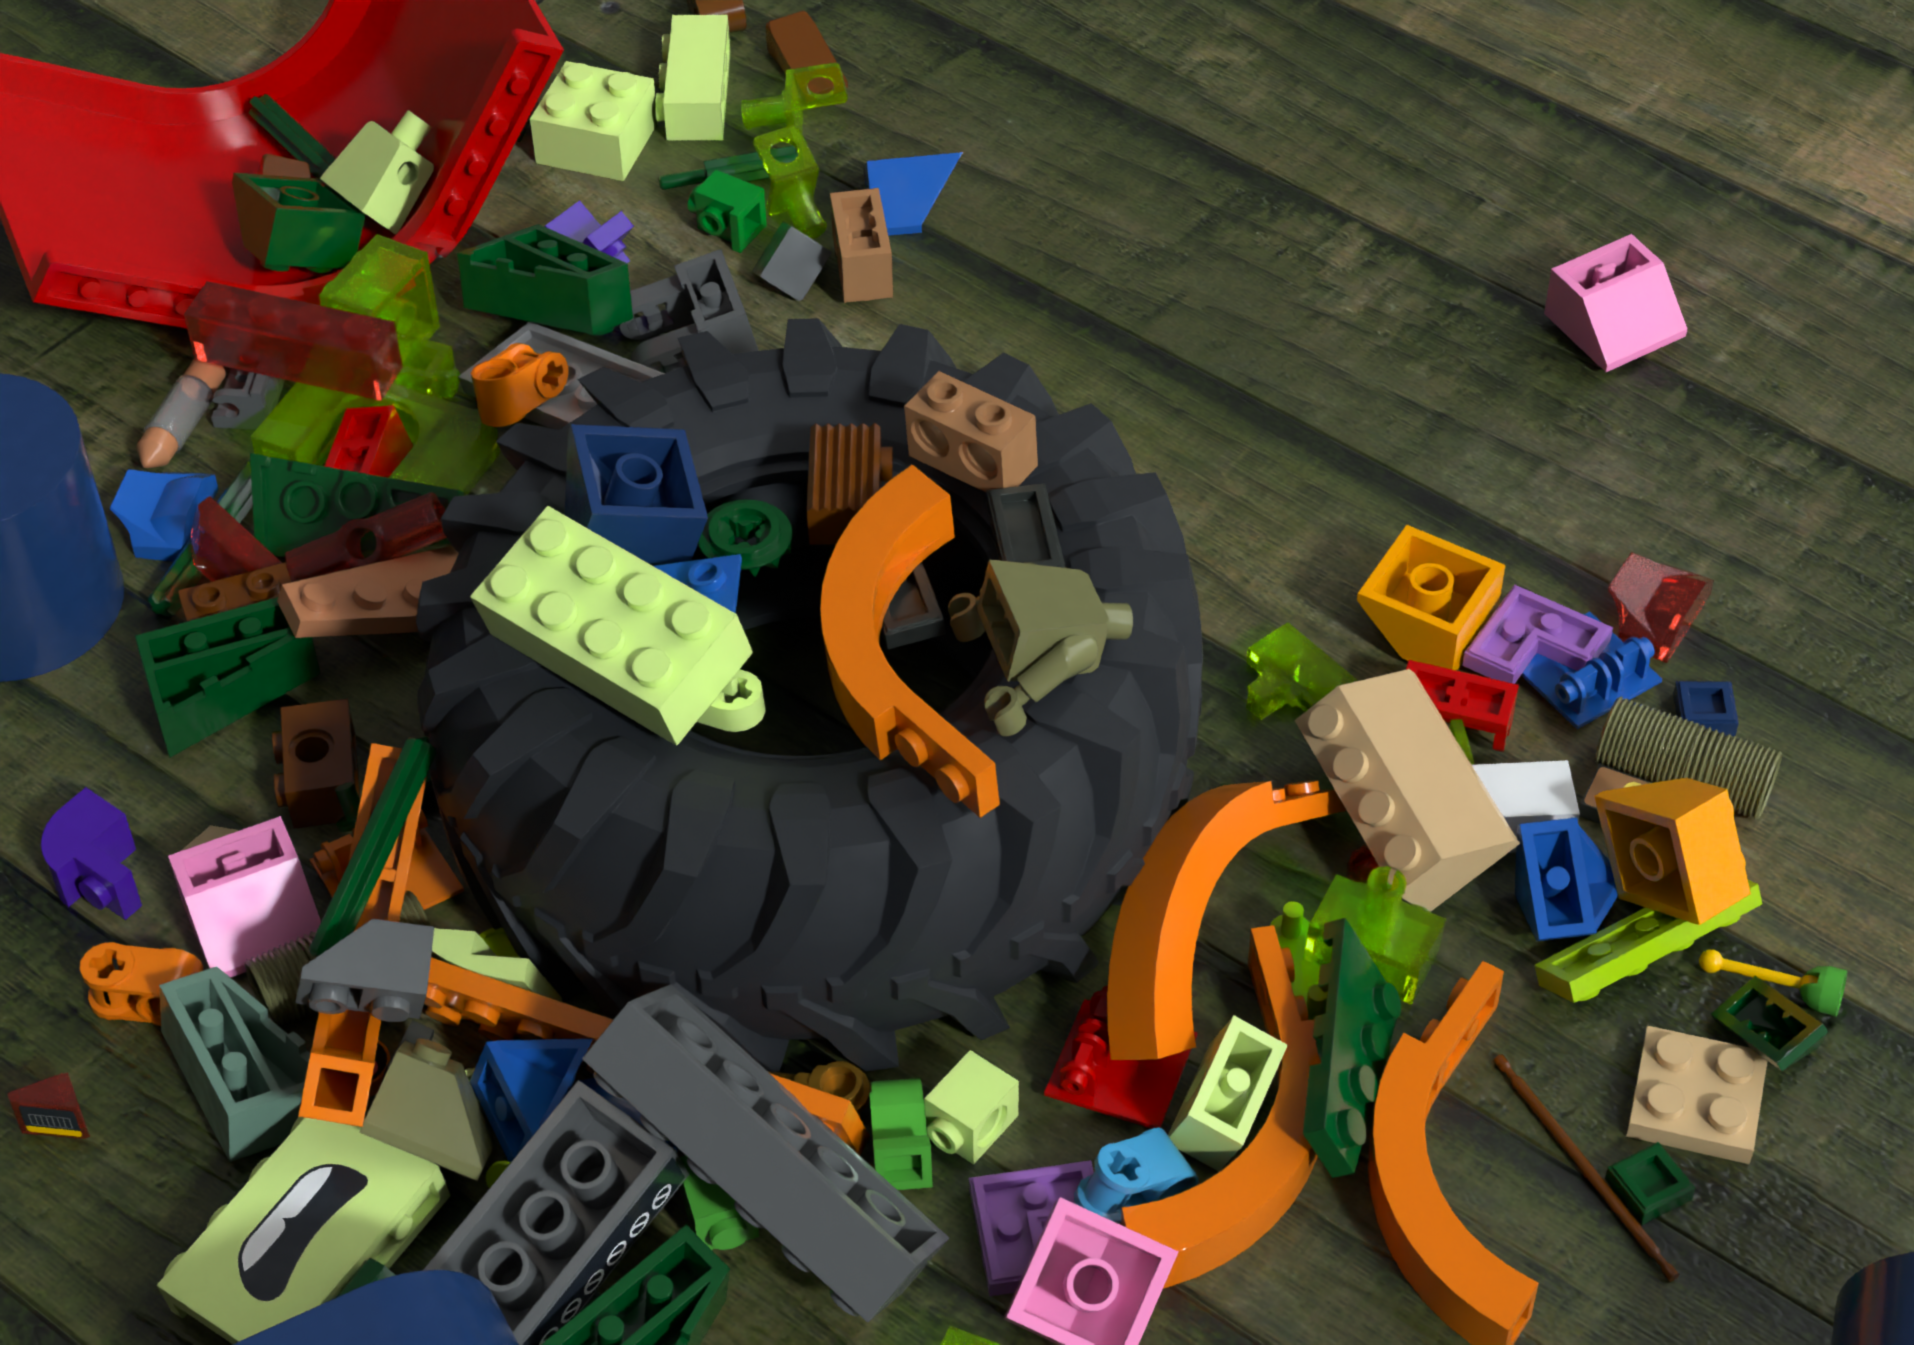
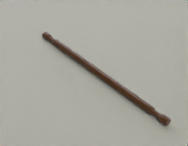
[1493,1054,1680,1282]

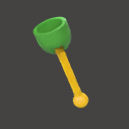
[1699,949,1848,1017]

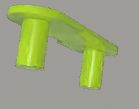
[1270,901,1328,1020]

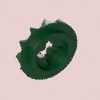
[698,500,792,577]

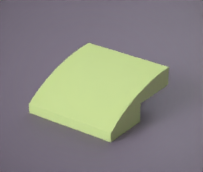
[431,928,563,1002]

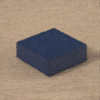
[1673,681,1739,736]

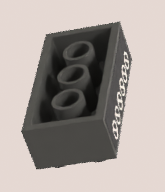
[423,1080,690,1345]

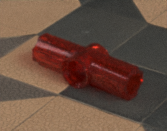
[285,492,447,582]

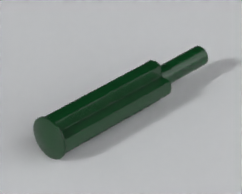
[658,144,804,190]

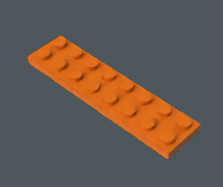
[424,958,870,1156]

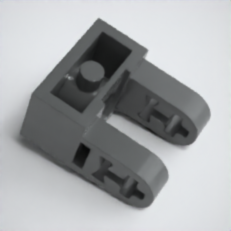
[619,249,759,373]

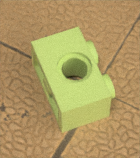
[1168,1016,1288,1171]

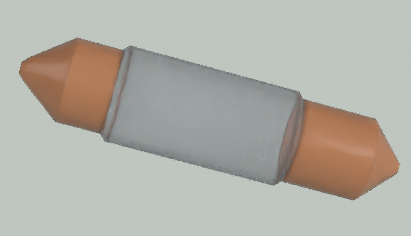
[136,355,226,468]

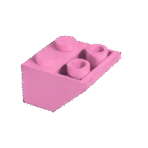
[1544,234,1687,372]
[168,816,321,978]

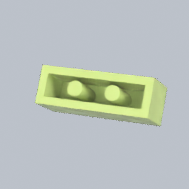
[656,15,731,140]

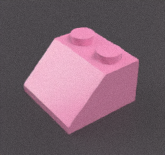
[1003,1197,1178,1345]

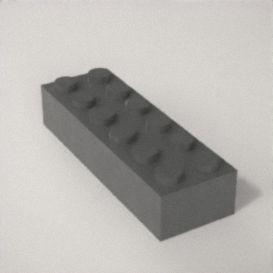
[582,984,949,1323]

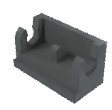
[211,323,291,431]

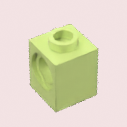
[924,1050,1019,1165]

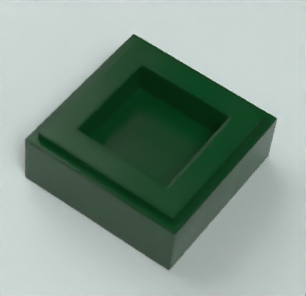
[1605,1142,1696,1226]

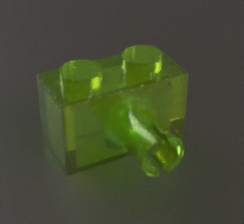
[1303,866,1446,1005]

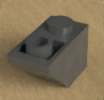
[295,919,434,1022]

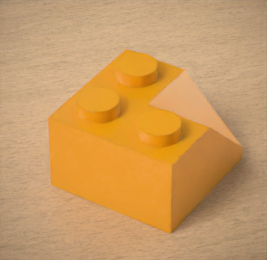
[1357,525,1505,670]
[1594,778,1751,925]

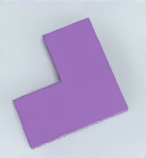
[1462,584,1613,684]
[969,1160,1094,1296]

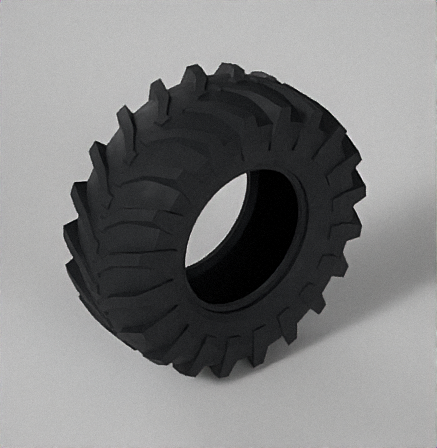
[416,318,1203,1072]

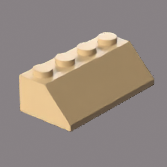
[1295,669,1520,913]

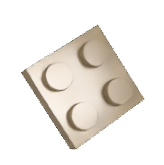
[1626,1025,1767,1164]

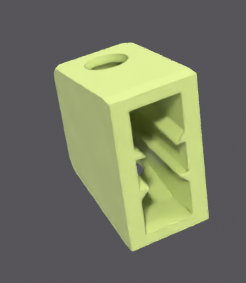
[320,110,434,234]

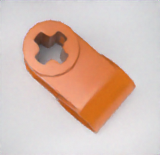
[471,343,568,427]
[80,942,204,1026]

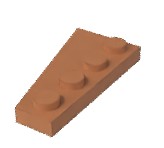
[277,546,459,638]

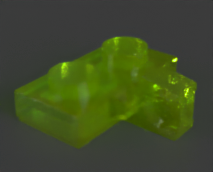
[1246,622,1358,720]

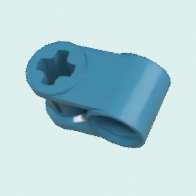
[1074,1128,1199,1224]

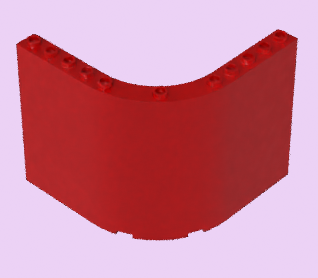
[0,0,564,336]

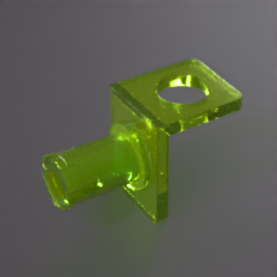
[741,63,848,145]
[753,125,827,239]

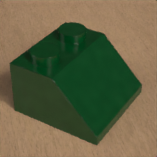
[232,173,366,274]

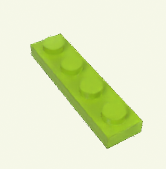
[1534,880,1762,1003]

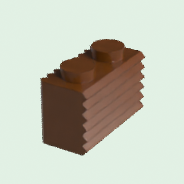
[807,423,893,545]

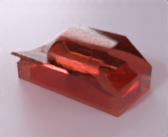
[191,496,282,582]
[1608,552,1714,663]

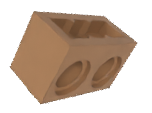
[830,188,893,303]
[904,371,1038,492]

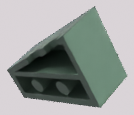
[159,966,310,1162]

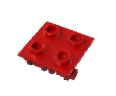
[1044,985,1198,1129]

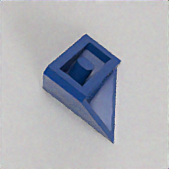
[863,152,963,236]
[1514,817,1618,941]
[470,1039,593,1162]

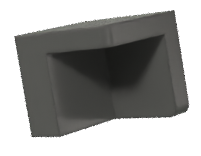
[752,221,832,301]

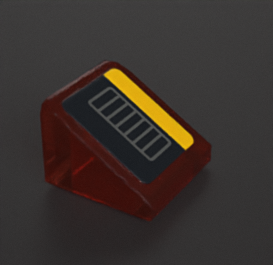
[7,1072,90,1139]

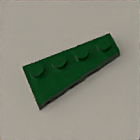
[250,453,464,560]
[1303,918,1401,1178]

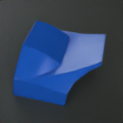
[110,469,219,562]

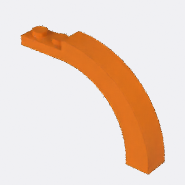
[820,465,1000,818]
[298,743,428,1127]
[1107,780,1346,1060]
[1121,925,1321,1289]
[1368,961,1539,1345]

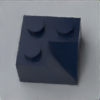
[565,424,708,565]

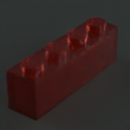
[184,281,403,401]

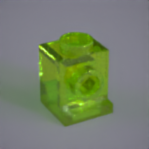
[374,333,460,409]

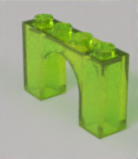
[251,358,500,496]

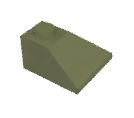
[359,1038,495,1181]

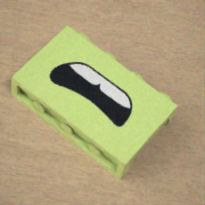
[156,1117,451,1344]

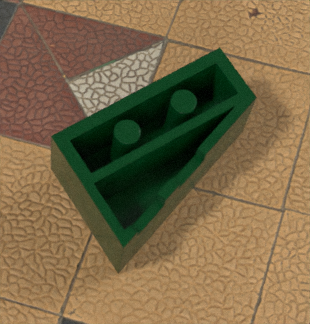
[457,224,633,335]
[135,597,321,758]
[541,1225,730,1345]

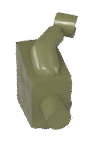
[948,560,1133,736]

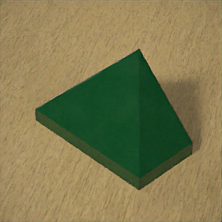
[1711,975,1828,1071]

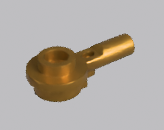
[767,1061,871,1115]

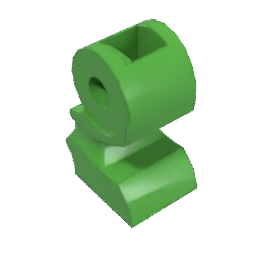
[869,1078,933,1190]

